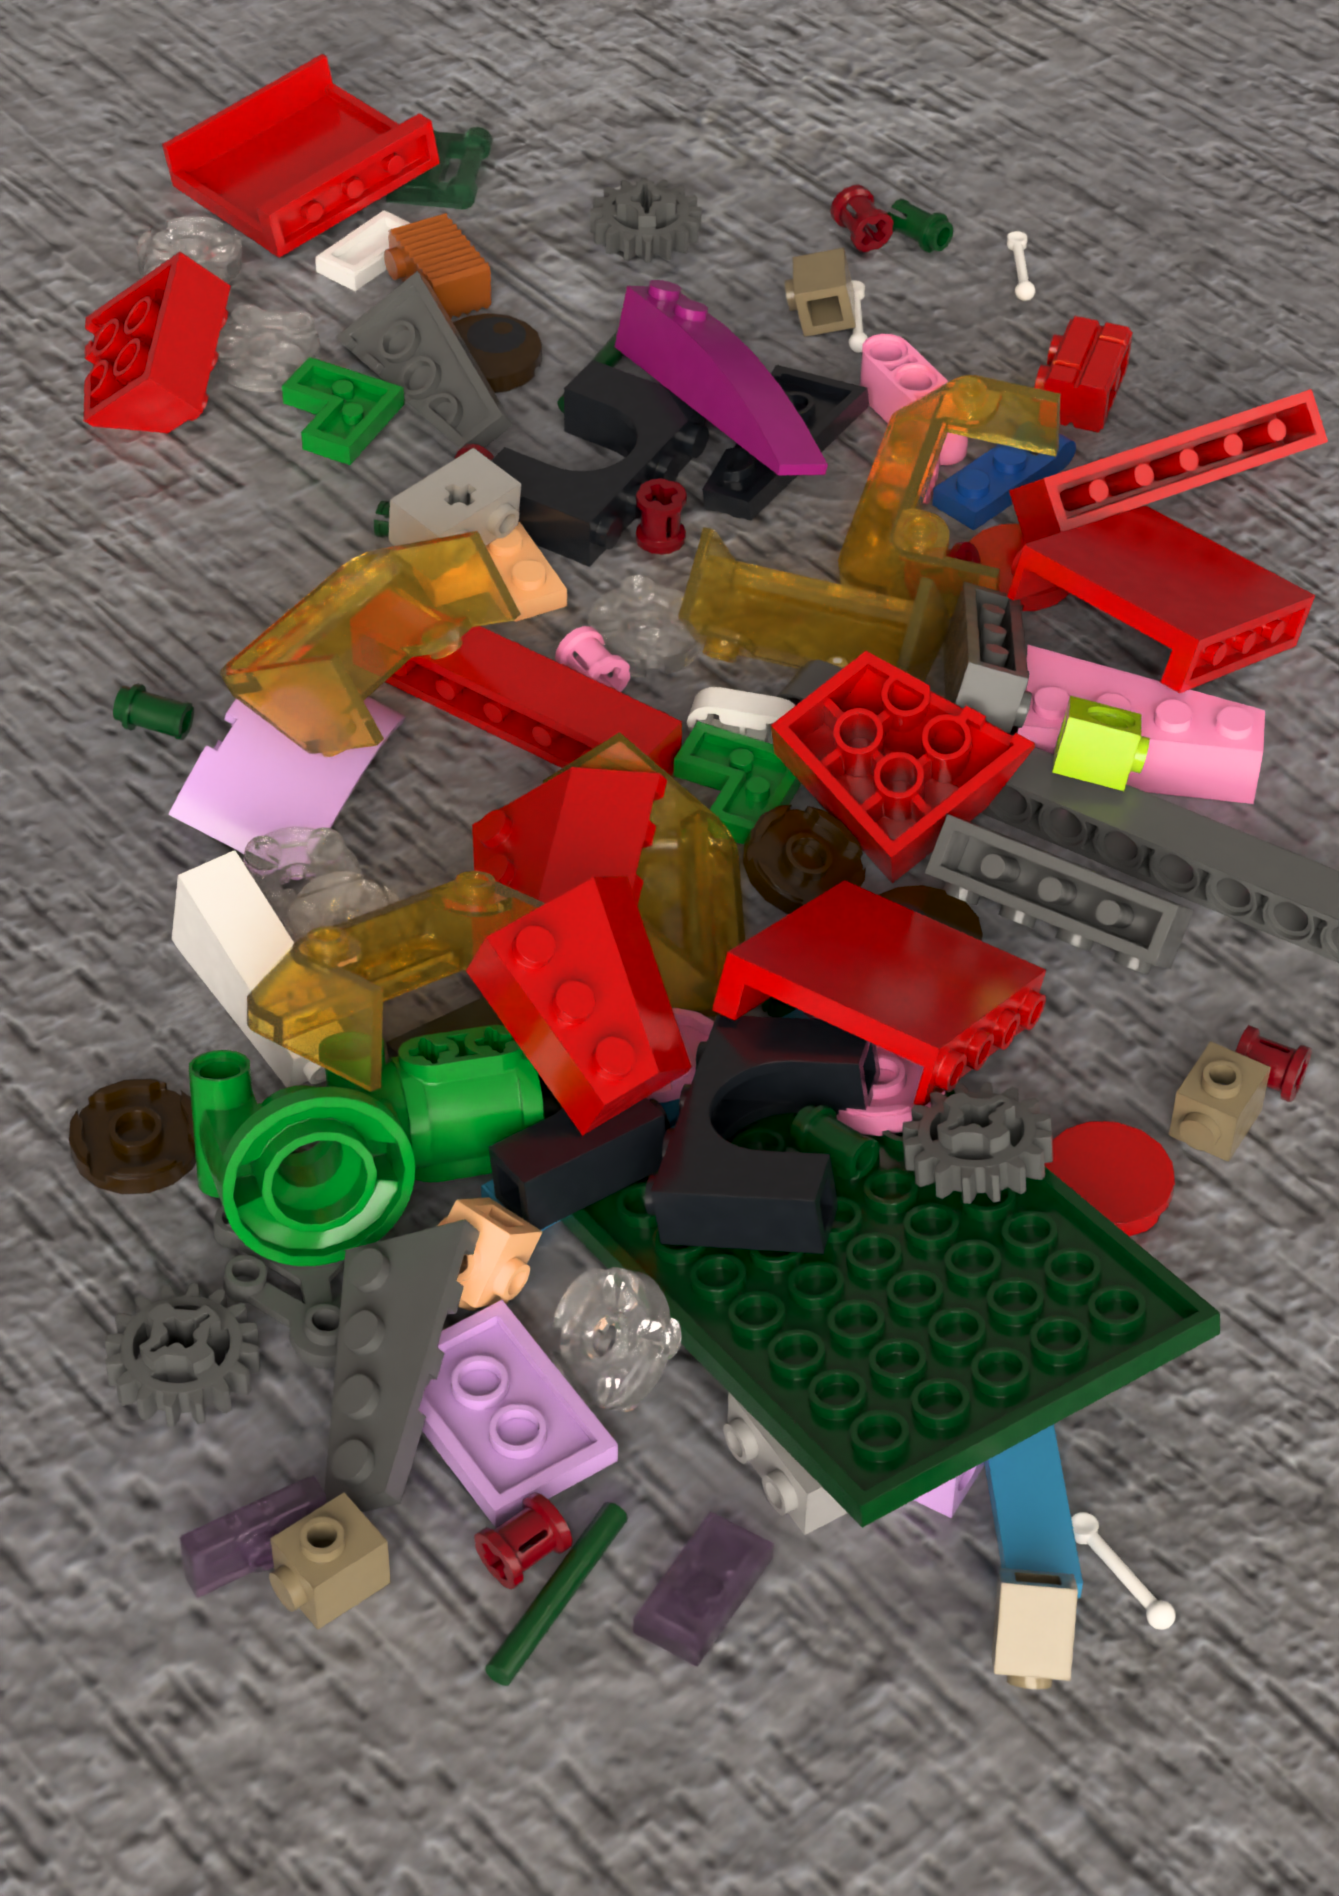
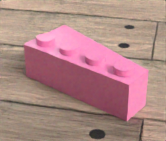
[1018,645,1265,804]

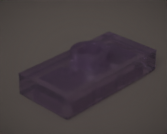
[180,1475,326,1598]
[633,1511,774,1667]

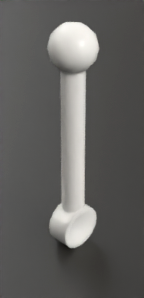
[1006,231,1035,301]
[848,280,868,353]
[1071,1512,1176,1630]

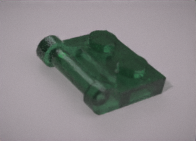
[386,127,493,209]

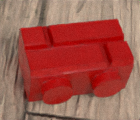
[1034,316,1133,433]

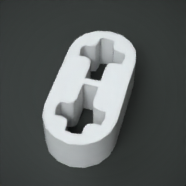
[687,687,796,744]

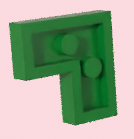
[282,357,404,465]
[674,721,802,845]

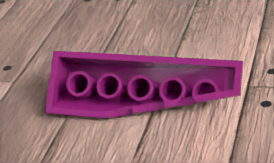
[614,280,828,475]

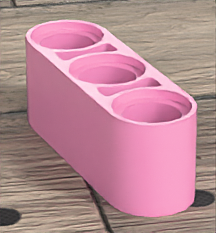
[860,334,971,466]

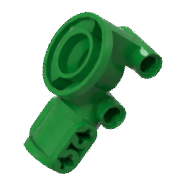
[189,1025,544,1266]

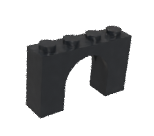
[491,360,709,567]
[386,997,670,1230]
[645,1015,880,1254]

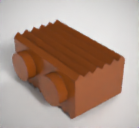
[384,213,491,319]

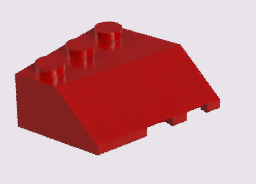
[84,252,231,433]
[771,651,1035,884]
[472,767,667,949]
[466,876,692,1136]

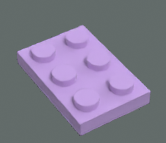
[419,1300,618,1528]

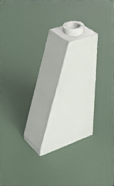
[172,850,349,1087]

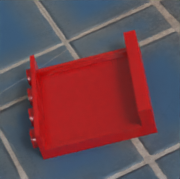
[162,54,440,258]
[1007,505,1316,693]
[712,880,1046,1106]

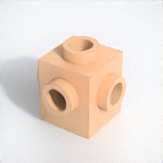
[437,1197,543,1311]

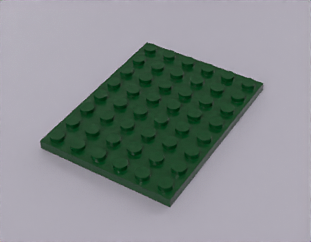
[560,1090,1220,1528]

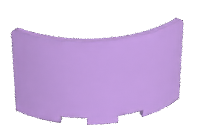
[168,651,405,880]

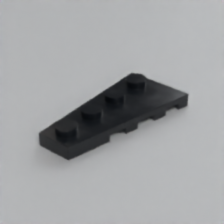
[702,365,869,521]

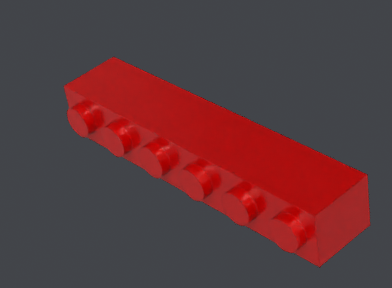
[1009,389,1328,544]
[349,584,682,779]

